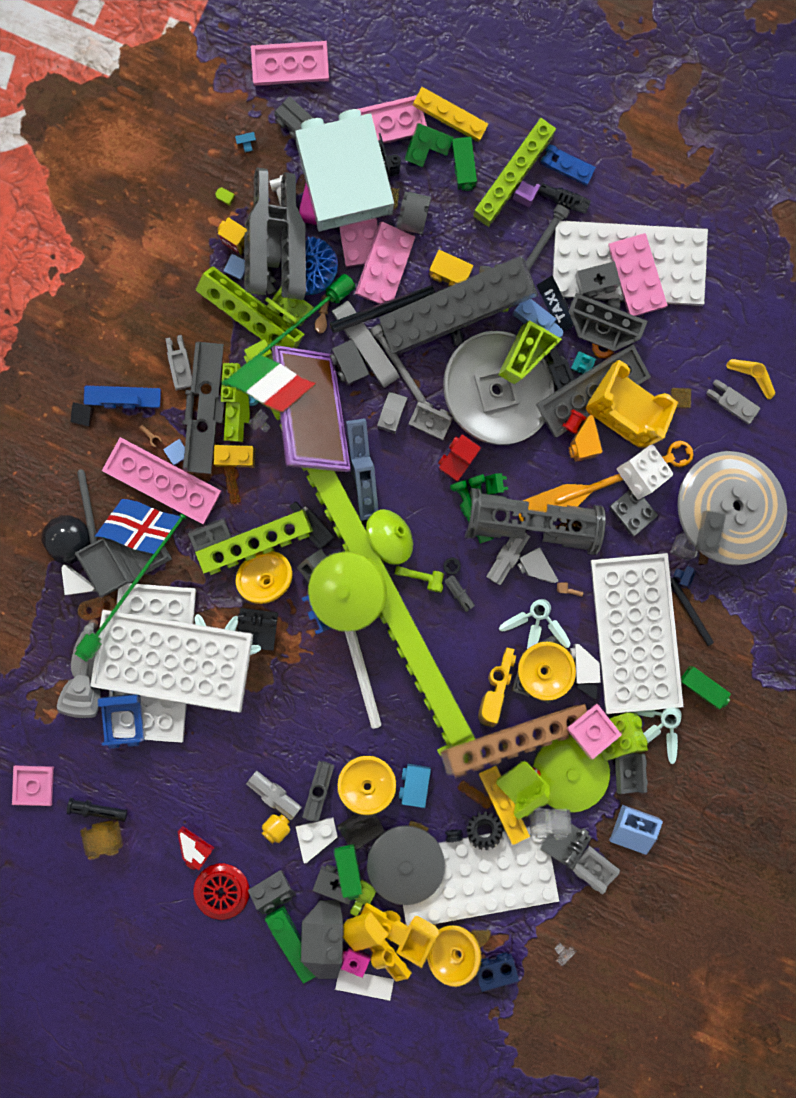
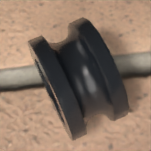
[443,557,461,575]
[445,829,463,842]

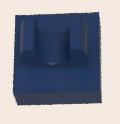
[673,566,696,589]

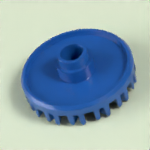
[305,237,338,295]

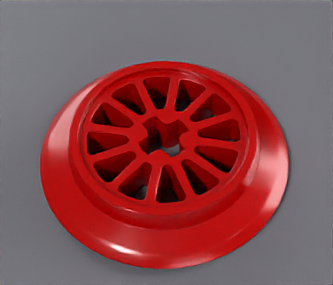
[194,863,249,920]

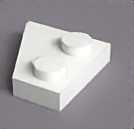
[296,817,338,863]

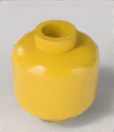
[261,814,290,844]

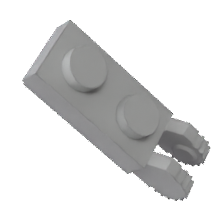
[166,335,192,391]
[706,380,760,425]

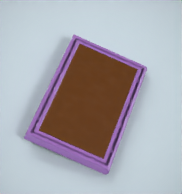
[272,345,351,472]

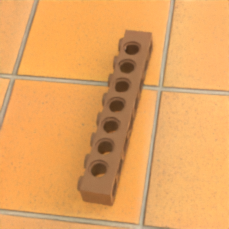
[440,704,587,777]

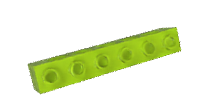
[473,118,556,227]
[196,266,305,349]
[195,509,313,575]

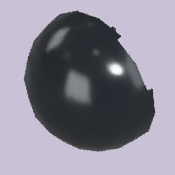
[41,515,90,564]

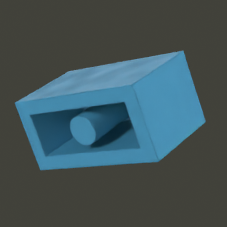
[399,764,431,808]

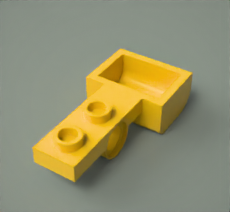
[478,648,516,727]
[360,903,439,968]
[343,912,411,982]

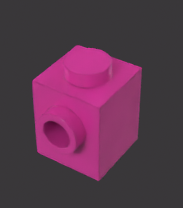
[341,946,370,978]

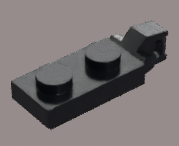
[547,348,575,390]
[289,501,335,549]

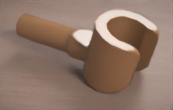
[139,425,162,447]
[557,583,583,597]

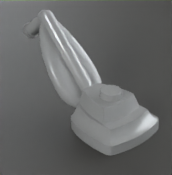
[57,619,101,718]

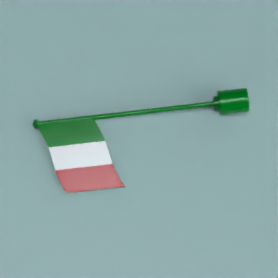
[222,274,355,413]

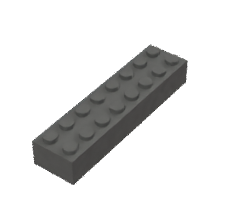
[379,256,538,355]

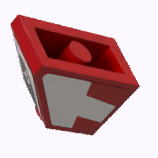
[178,826,214,870]

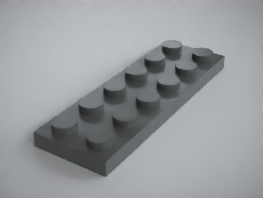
[536,344,651,437]

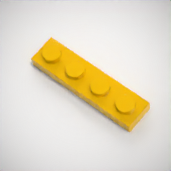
[412,87,488,142]
[478,766,530,845]

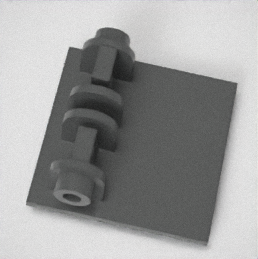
[609,490,658,537]
[540,816,591,870]

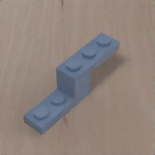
[346,418,378,521]

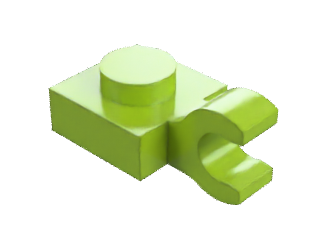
[350,879,377,916]

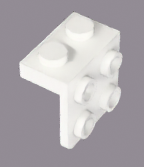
[616,445,673,500]

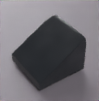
[70,402,94,427]
[575,683,597,700]

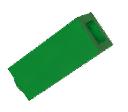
[452,137,477,191]
[681,666,731,709]
[334,844,363,900]

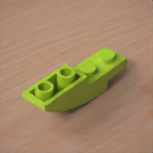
[221,363,250,442]

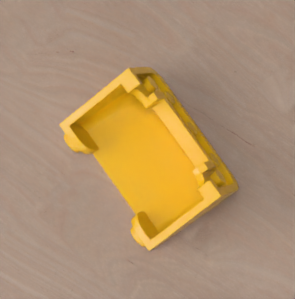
[586,360,678,448]

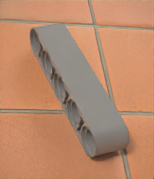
[332,301,400,388]

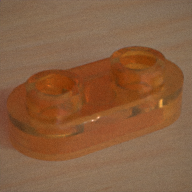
[78,595,117,620]

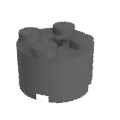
[396,191,431,235]

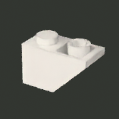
[570,644,600,683]

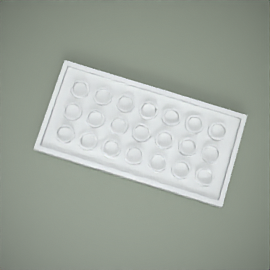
[552,221,708,306]
[590,553,683,714]
[109,583,196,742]
[90,610,253,712]
[403,824,559,926]

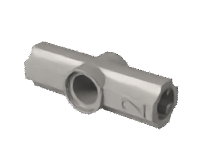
[486,533,530,585]
[246,771,302,820]

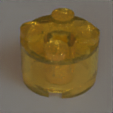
[80,820,124,860]

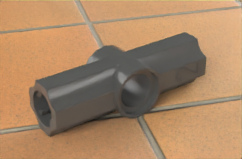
[302,761,335,822]

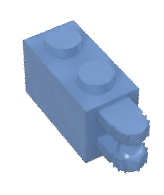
[513,299,563,338]

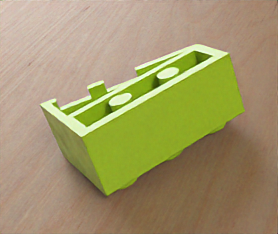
[498,320,562,384]

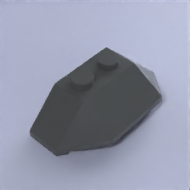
[569,293,648,352]
[301,900,343,979]

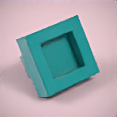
[571,351,596,375]

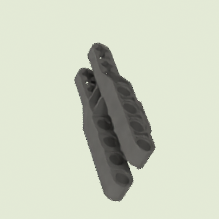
[245,167,306,300]

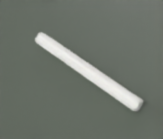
[345,631,381,729]

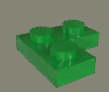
[404,123,453,167]

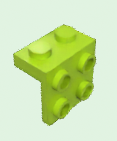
[265,286,314,326]
[602,713,648,760]
[496,762,550,820]

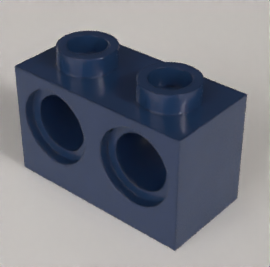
[477,953,519,992]

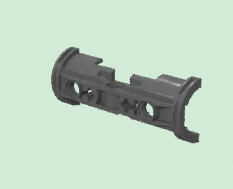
[464,488,606,555]

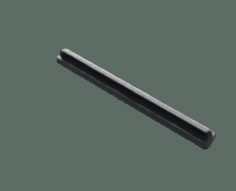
[330,285,435,333]

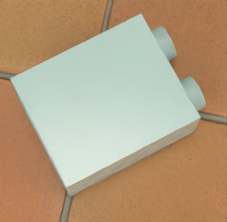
[295,109,394,232]

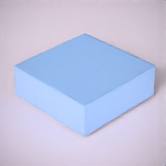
[224,254,245,280]
[163,439,185,466]

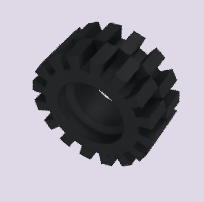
[467,812,502,850]

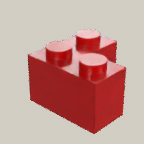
[438,435,481,483]

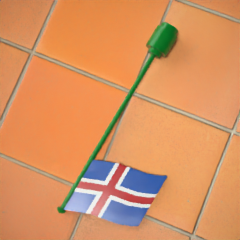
[74,499,186,662]

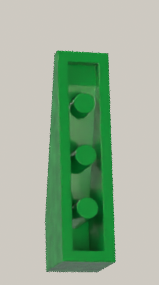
[265,905,316,984]

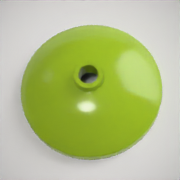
[366,509,413,565]

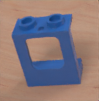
[98,694,144,749]

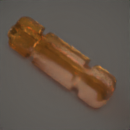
[224,467,241,504]
[457,780,492,809]

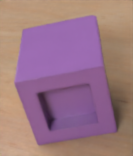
[513,181,540,208]

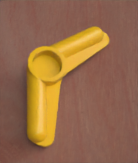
[726,359,775,399]

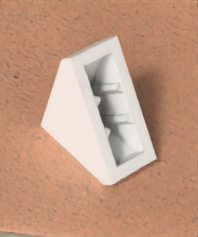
[62,565,96,595]

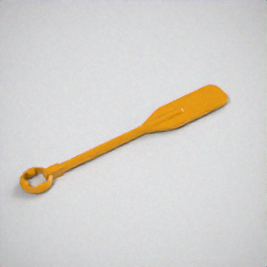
[518,441,693,521]

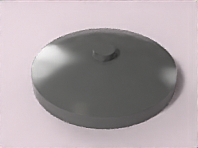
[367,825,445,905]

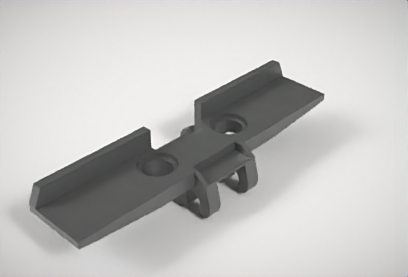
[182,341,226,474]

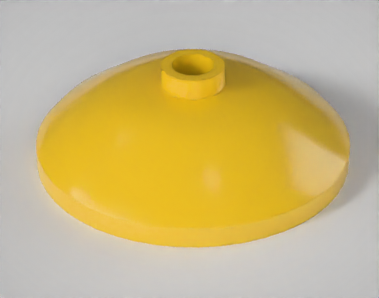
[236,551,292,604]
[518,642,576,700]
[338,756,396,815]
[427,925,481,986]

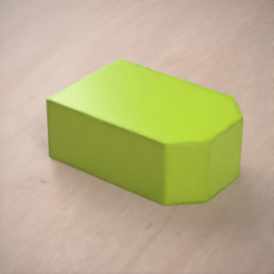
[215,188,235,206]

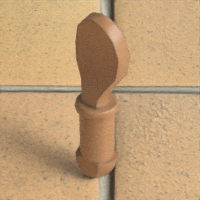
[314,294,330,334]

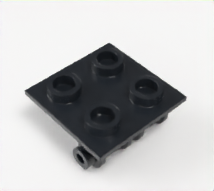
[378,133,401,181]
[237,608,278,651]

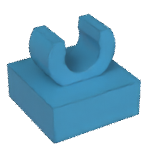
[235,132,256,152]

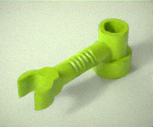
[395,566,444,593]

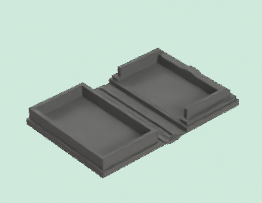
[75,538,172,598]

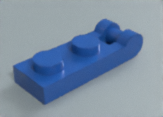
[540,144,596,186]

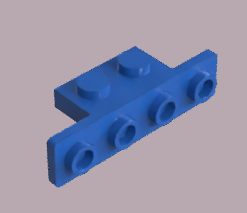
[84,386,161,410]

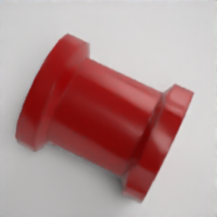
[562,409,587,435]

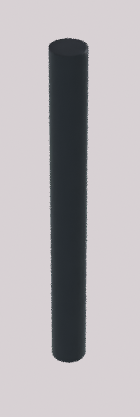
[670,577,714,646]

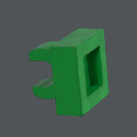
[485,473,508,495]

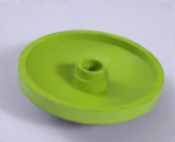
[308,552,386,631]
[533,734,610,812]

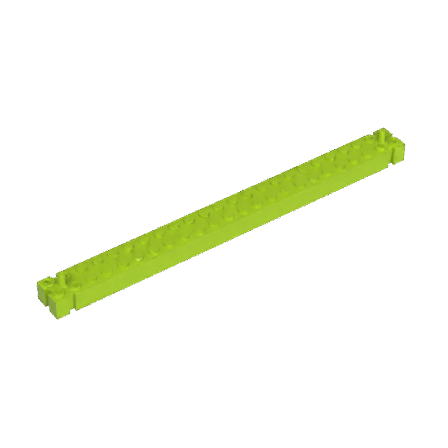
[244,339,483,764]

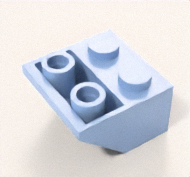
[610,805,663,855]

